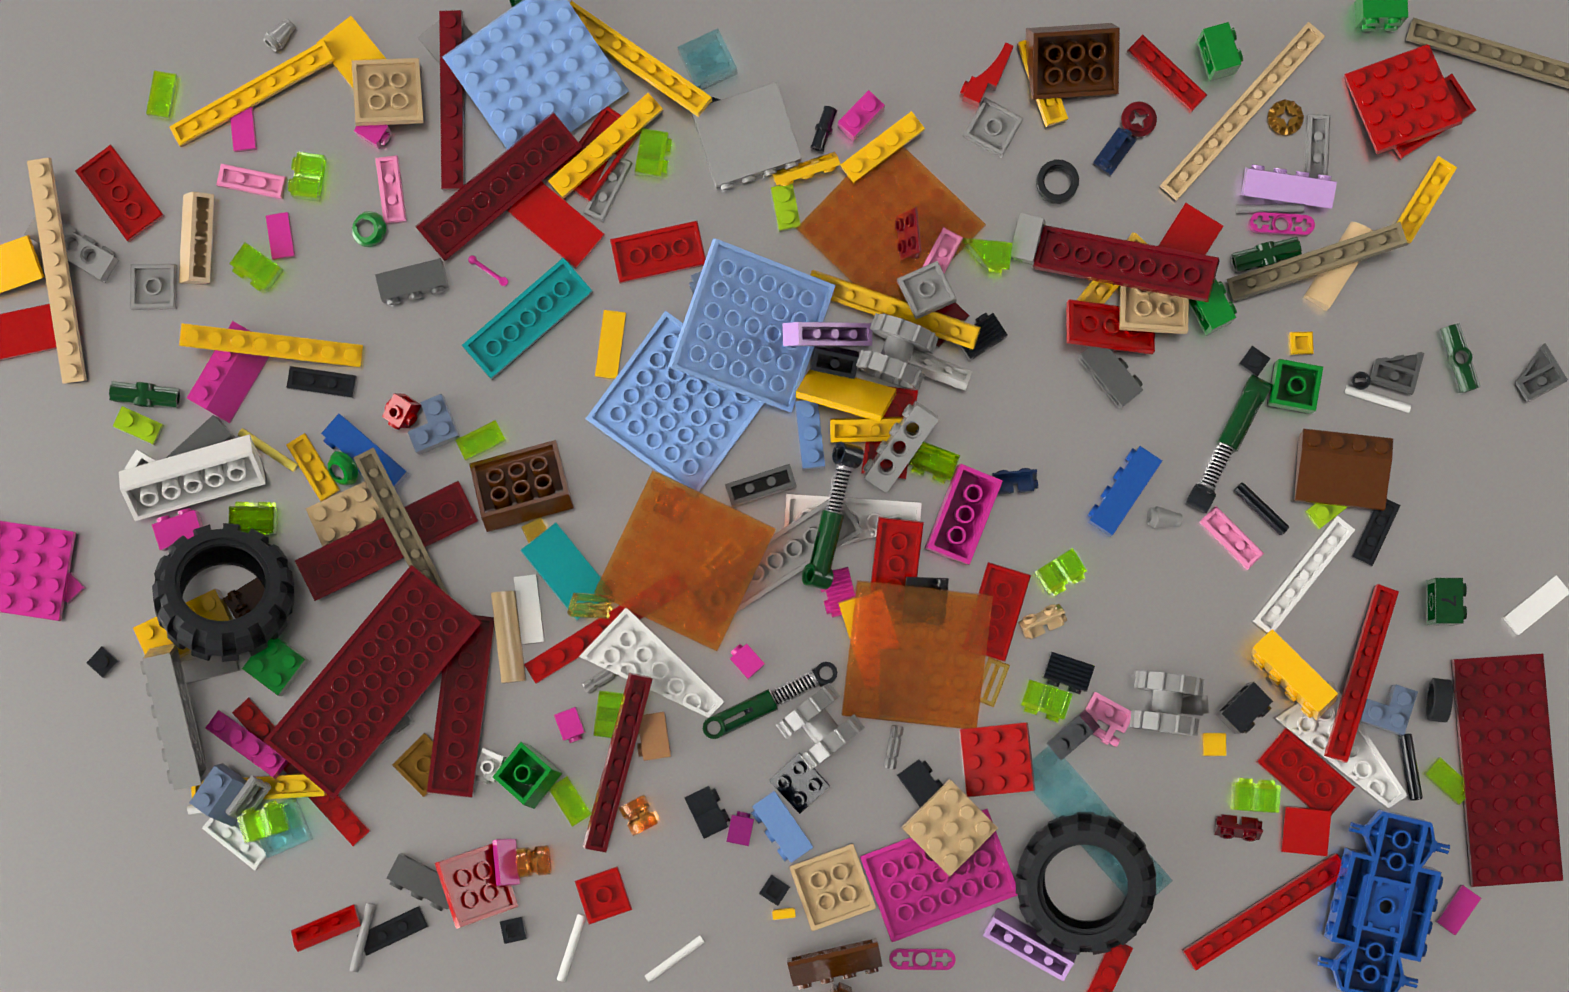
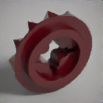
[1121,101,1157,137]

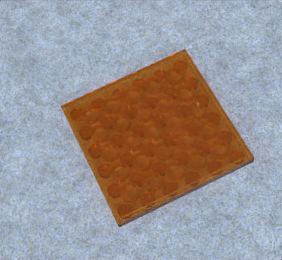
[796,146,986,302]
[594,470,776,651]
[841,580,993,729]

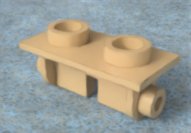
[1018,604,1068,639]

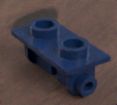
[1093,127,1137,175]
[992,468,1038,494]

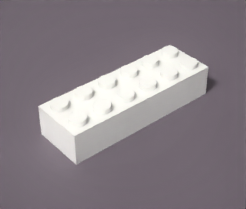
[119,434,266,521]

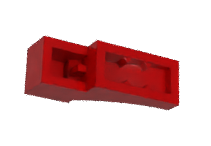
[960,42,1014,107]

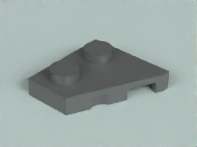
[1516,343,1568,403]
[1370,352,1424,395]

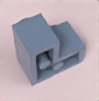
[408,394,460,455]
[1360,684,1418,735]

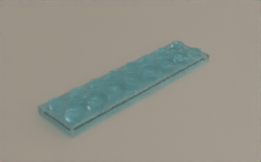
[1032,746,1173,896]

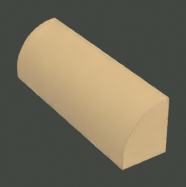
[179,192,214,284]
[1304,222,1373,311]
[491,591,526,684]

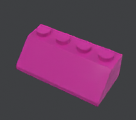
[187,321,269,423]
[924,464,1003,565]

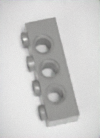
[24,215,119,283]
[863,401,939,493]

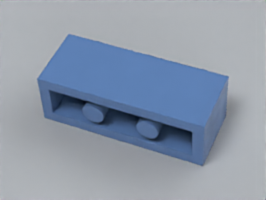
[795,400,825,471]
[751,791,813,863]

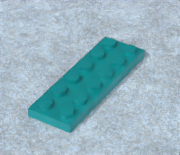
[462,258,593,380]

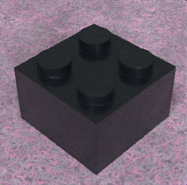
[1216,682,1273,734]

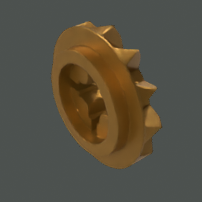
[1268,99,1304,135]

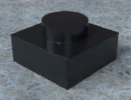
[1238,345,1271,377]
[87,646,120,678]
[759,874,790,906]
[500,916,527,944]

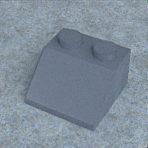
[189,763,259,827]

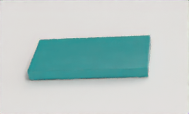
[521,523,612,621]

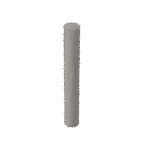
[1236,204,1304,214]
[350,903,375,972]

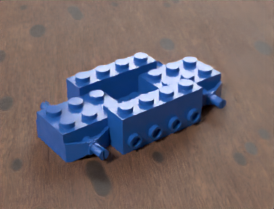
[1318,809,1450,992]

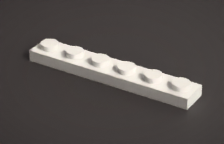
[1253,516,1355,633]

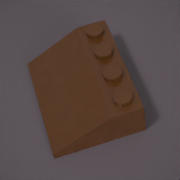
[1026,23,1120,100]
[1294,429,1393,511]
[469,440,574,532]
[787,938,883,989]

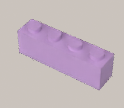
[1241,164,1337,209]
[783,322,872,347]
[983,908,1077,981]

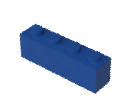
[321,413,409,490]
[1088,446,1162,537]

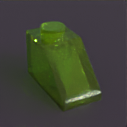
[963,238,1012,273]

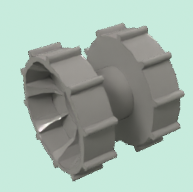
[856,313,938,390]
[1129,670,1204,736]
[776,683,865,770]

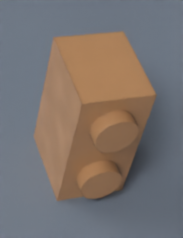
[637,712,671,761]

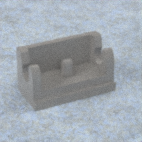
[1009,213,1046,265]

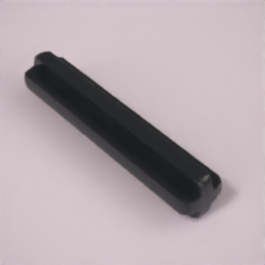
[1234,482,1289,535]
[1399,733,1423,801]

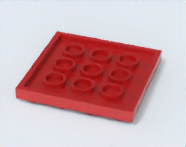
[1344,44,1463,154]

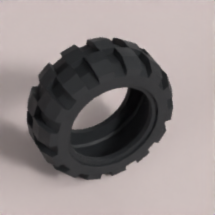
[152,523,294,662]
[1015,812,1157,955]

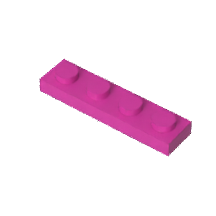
[205,710,288,779]

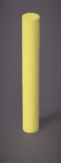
[238,428,298,472]

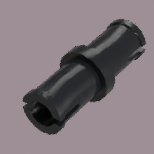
[810,106,838,152]

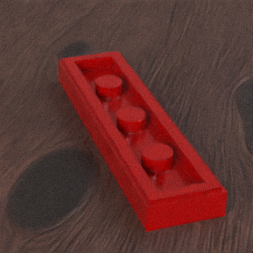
[1127,34,1207,112]

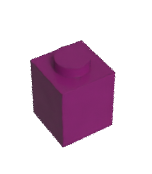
[726,811,754,846]

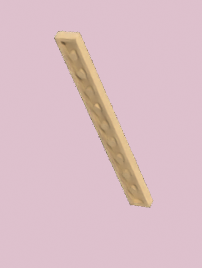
[1160,22,1325,201]
[27,157,87,384]

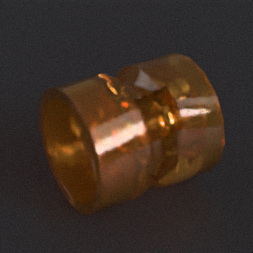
[619,795,659,836]
[516,845,551,878]

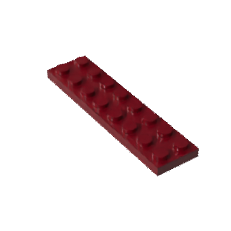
[415,112,582,261]
[1033,225,1220,302]
[294,481,478,601]
[427,615,495,798]

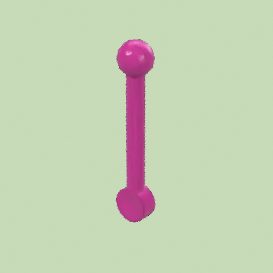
[468,255,508,286]

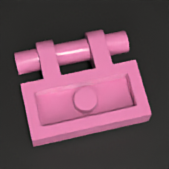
[1085,692,1131,747]

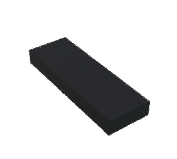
[286,366,357,398]
[1351,499,1401,567]
[357,906,429,956]

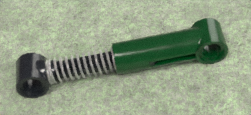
[1186,374,1272,513]
[802,442,864,590]
[702,662,838,739]

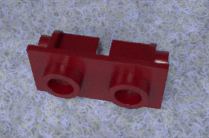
[1214,814,1263,842]

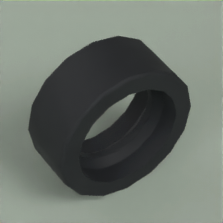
[1036,159,1079,204]
[1426,678,1453,723]

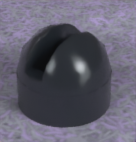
[1352,371,1370,390]

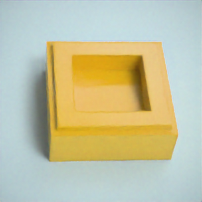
[1289,331,1314,355]
[1202,733,1226,756]
[772,907,796,920]

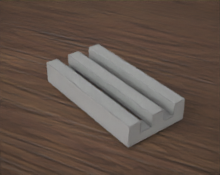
[225,775,271,823]

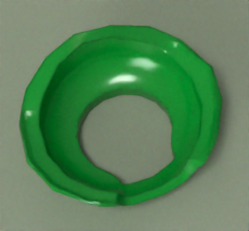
[352,211,386,247]
[327,451,358,485]

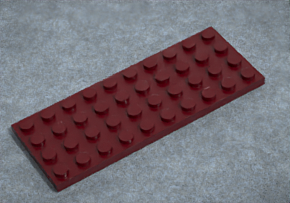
[263,565,481,799]
[1452,653,1563,887]

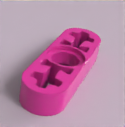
[1248,212,1315,237]
[889,948,956,970]

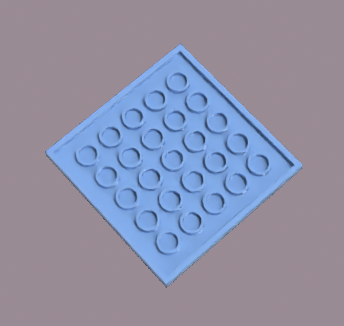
[442,0,629,149]
[668,238,836,412]
[586,311,765,499]

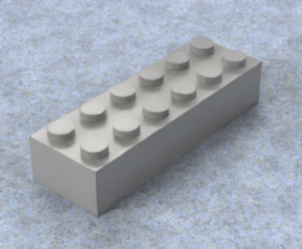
[140,644,207,790]

